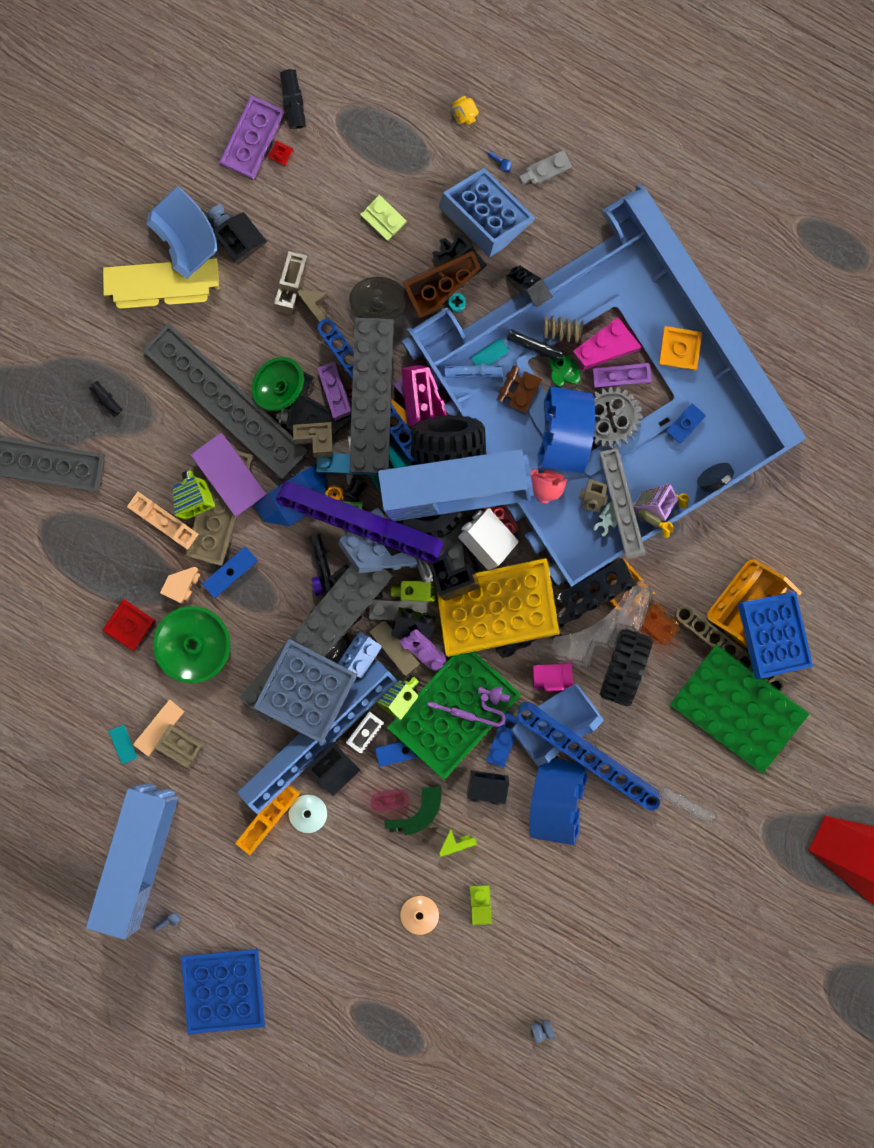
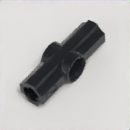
[280,69,306,129]

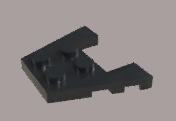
[286,371,352,436]

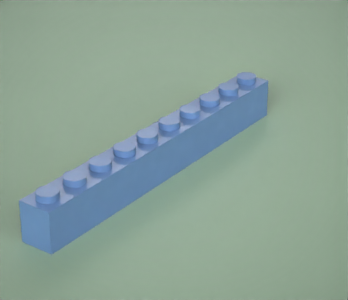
[237,660,398,814]

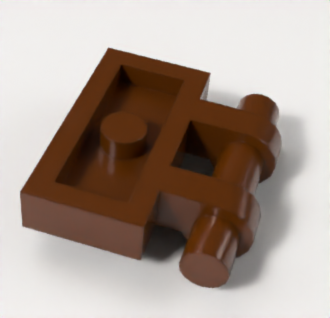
[496,365,542,414]

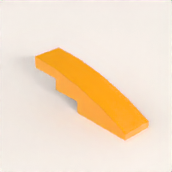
[235,784,300,855]

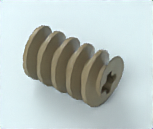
[543,315,584,344]

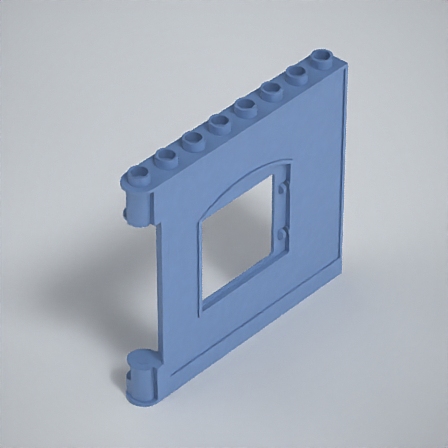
[401,183,806,588]

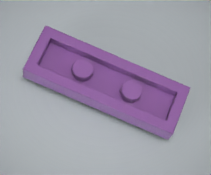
[317,361,352,420]
[592,363,652,389]

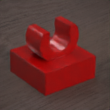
[268,140,294,167]

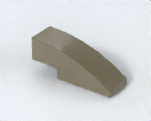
[274,251,307,315]
[370,620,420,676]

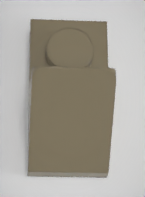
[297,290,328,322]

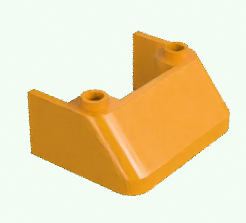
[707,559,802,649]

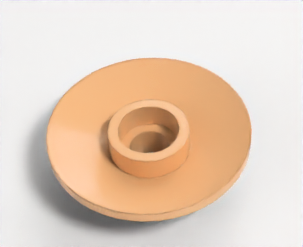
[400,896,439,935]

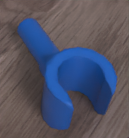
[488,151,512,173]

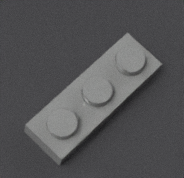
[369,600,427,620]

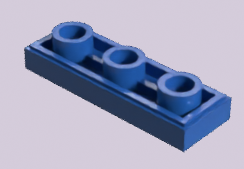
[202,546,258,598]
[375,742,418,767]

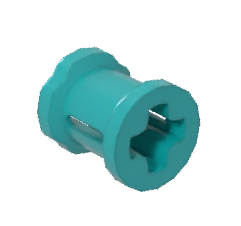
[449,293,466,313]

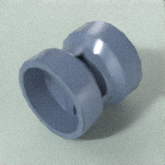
[206,204,231,229]
[531,1019,555,1044]

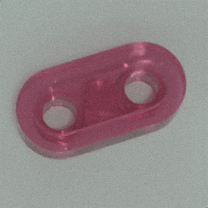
[371,789,409,812]

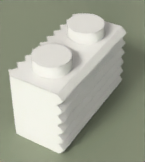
[346,712,384,753]

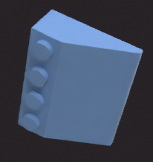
[439,168,535,257]

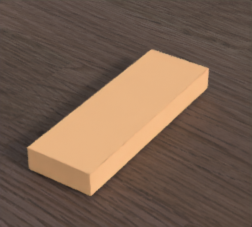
[133,699,185,756]

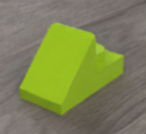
[439,829,477,857]
[470,885,492,925]

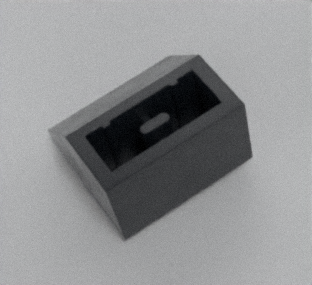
[213,212,267,265]
[306,742,361,796]

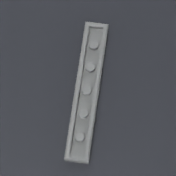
[599,447,646,560]

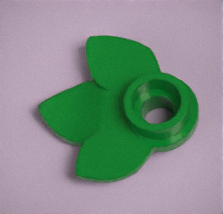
[549,355,581,388]

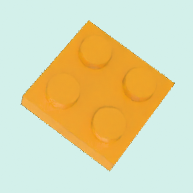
[658,326,702,371]

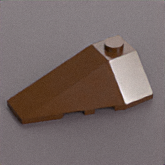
[403,250,481,318]

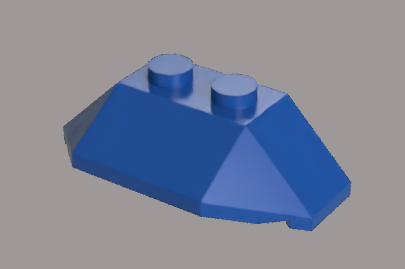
[254,464,328,527]

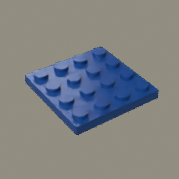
[738,592,813,680]
[181,949,265,1034]

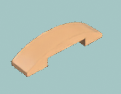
[127,492,199,550]

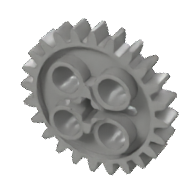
[593,387,643,449]

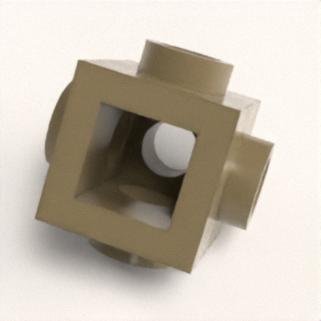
[579,479,608,513]

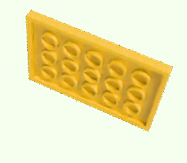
[436,558,560,657]

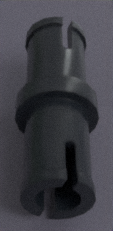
[89,381,123,417]

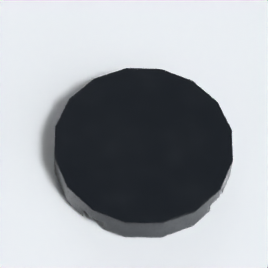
[697,463,734,492]

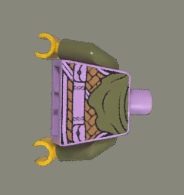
[632,484,689,538]

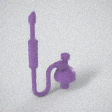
[427,686,510,727]

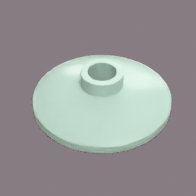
[289,794,327,833]

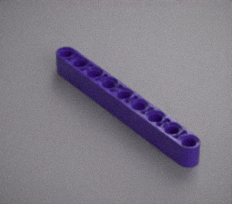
[276,481,443,563]

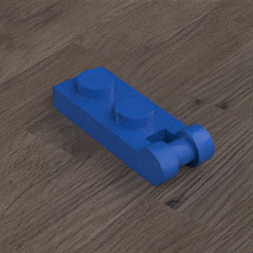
[486,711,519,768]

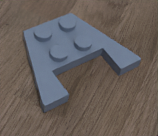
[338,507,418,573]

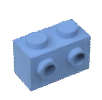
[338,632,382,679]

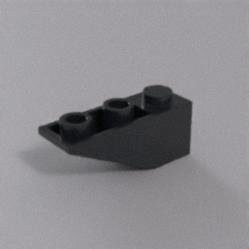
[505,265,553,308]

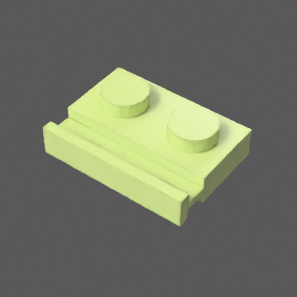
[360,195,407,242]

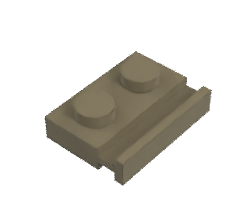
[155,724,203,768]

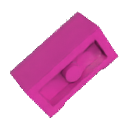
[533,664,573,691]

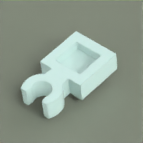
[593,501,618,537]

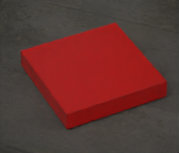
[102,599,156,652]

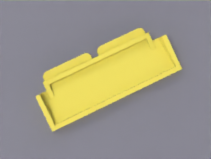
[103,258,220,309]

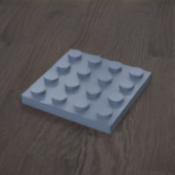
[254,639,358,744]

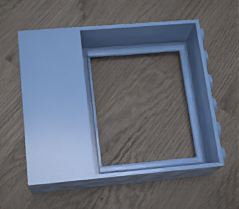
[378,449,534,521]
[86,783,179,940]

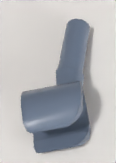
[154,913,182,931]

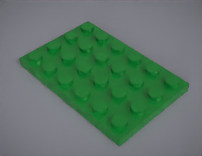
[670,644,810,774]
[387,651,522,780]

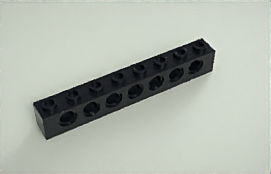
[495,559,637,658]

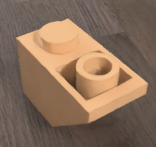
[160,567,200,604]

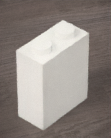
[458,508,519,570]

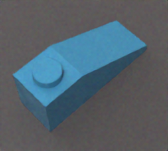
[316,453,378,476]

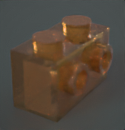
[636,602,681,646]

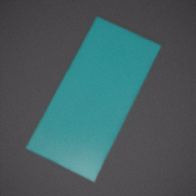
[470,338,510,366]
[109,725,138,764]

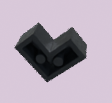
[428,554,481,601]

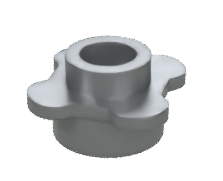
[276,409,290,426]

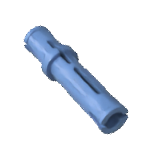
[445,364,503,379]

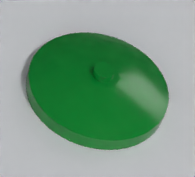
[153,606,231,683]

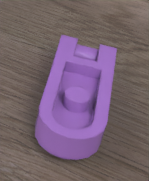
[400,629,446,671]

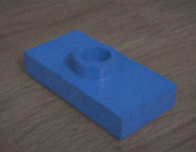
[666,403,706,444]

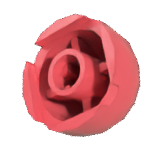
[530,469,567,503]

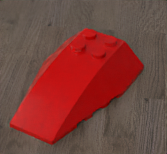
[808,816,874,904]

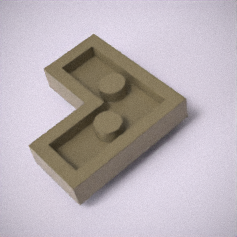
[293,422,333,458]

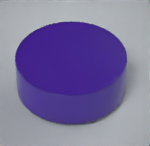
[312,576,323,596]

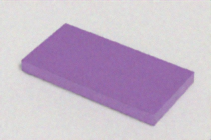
[219,95,286,180]
[191,432,267,517]

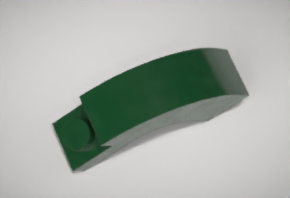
[384,786,441,835]

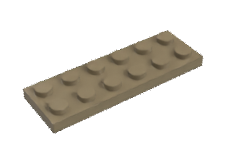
[185,450,253,566]

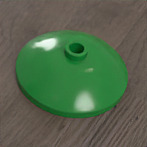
[251,357,304,411]

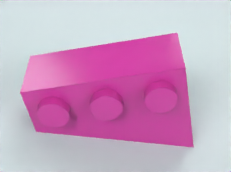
[571,318,641,371]
[401,365,448,426]

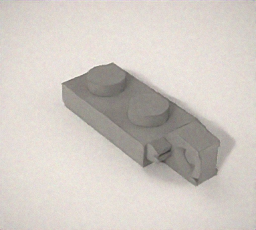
[519,150,572,185]

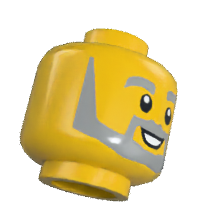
[451,96,479,126]

